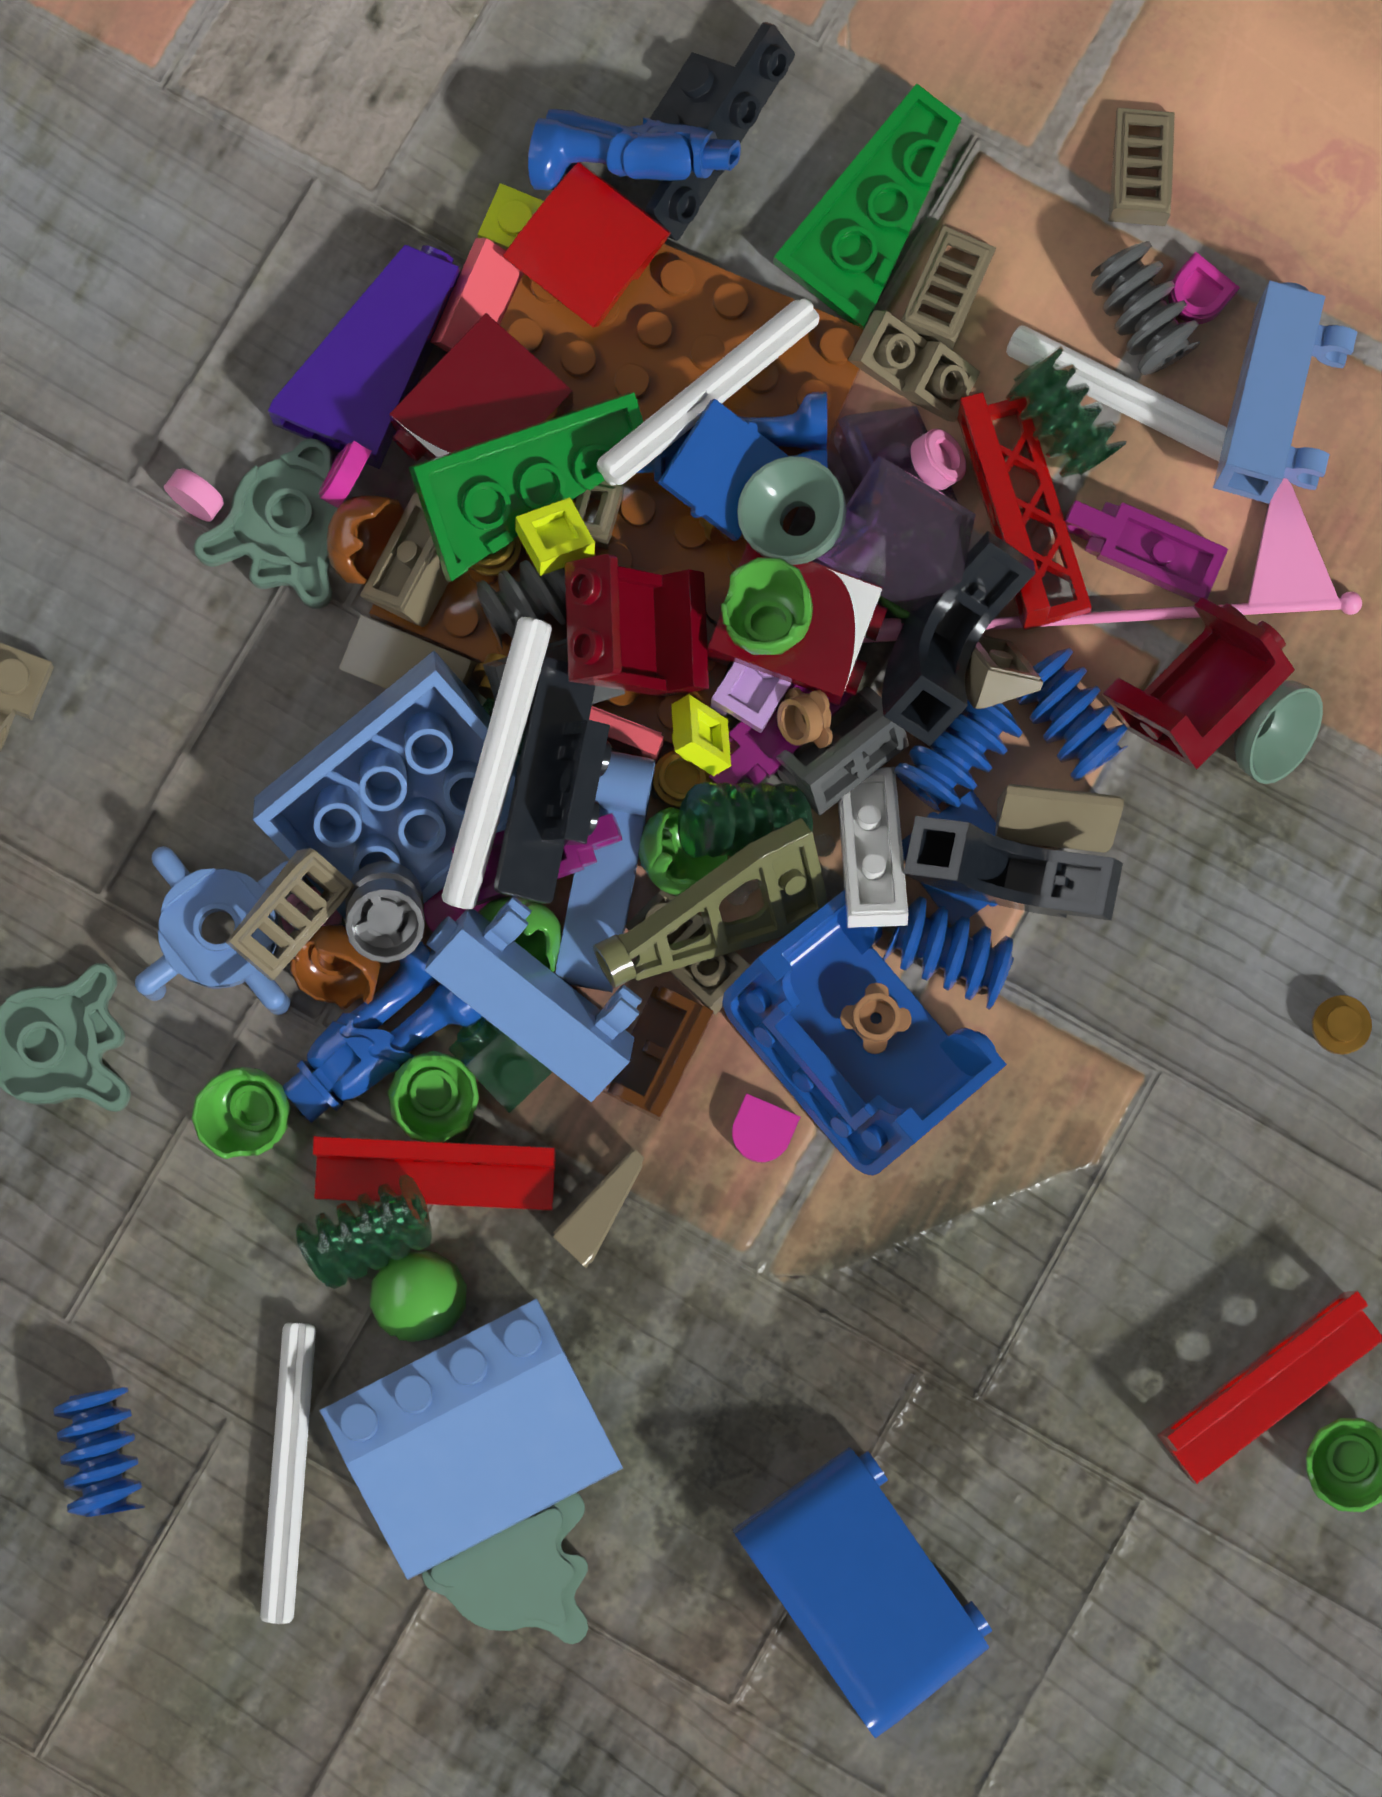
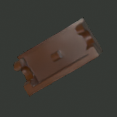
[602,986,714,1121]

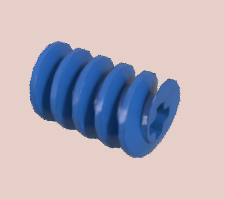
[1016,648,1128,782]
[894,700,1023,811]
[882,896,1014,1010]
[53,1387,145,1517]

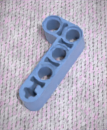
[555,751,655,993]

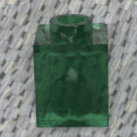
[449,1017,552,1113]

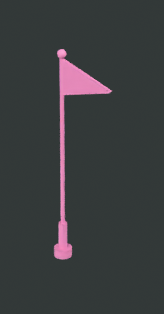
[863,478,1362,643]

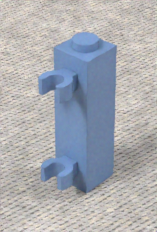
[1213,281,1357,504]
[425,896,642,1102]

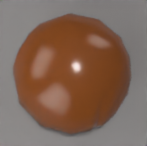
[327,495,404,585]
[290,924,380,1010]

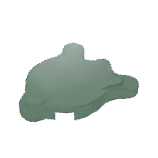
[194,439,346,609]
[0,963,131,1112]
[422,1493,588,1644]

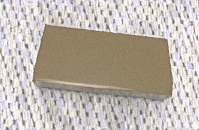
[360,493,449,627]
[965,635,1043,709]
[995,784,1124,853]

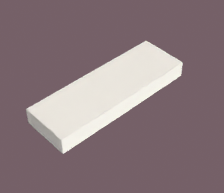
[838,767,908,928]

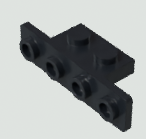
[646,22,795,241]
[494,657,611,903]

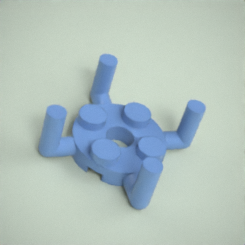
[135,846,306,1015]

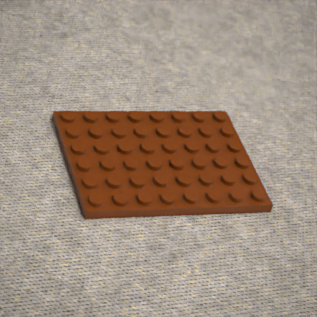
[369,244,864,748]

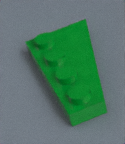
[773,83,962,330]
[409,392,644,582]

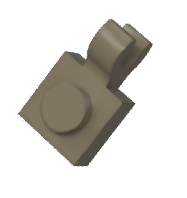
[0,643,54,751]

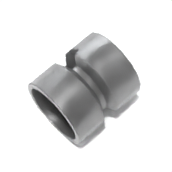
[346,861,425,963]

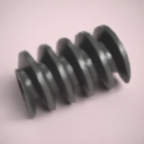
[1091,241,1200,375]
[476,560,567,650]

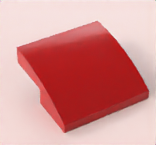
[502,162,671,328]

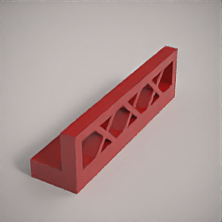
[957,392,1092,631]
[313,1136,556,1211]
[1157,1291,1382,1484]

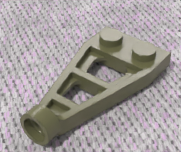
[593,818,828,988]

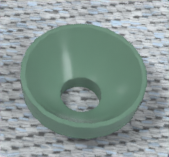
[737,456,847,565]
[1232,680,1323,784]

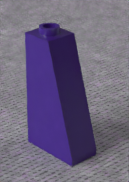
[268,245,460,469]

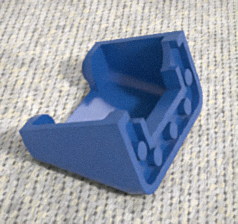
[722,890,1007,1176]
[732,1447,993,1739]

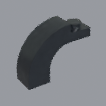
[882,531,1036,746]
[904,816,1123,921]

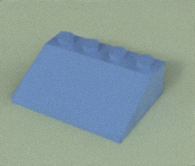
[253,651,520,920]
[320,1299,623,1580]

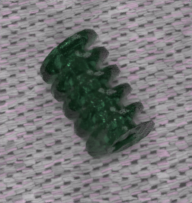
[1006,346,1127,478]
[678,782,813,858]
[296,1174,432,1289]

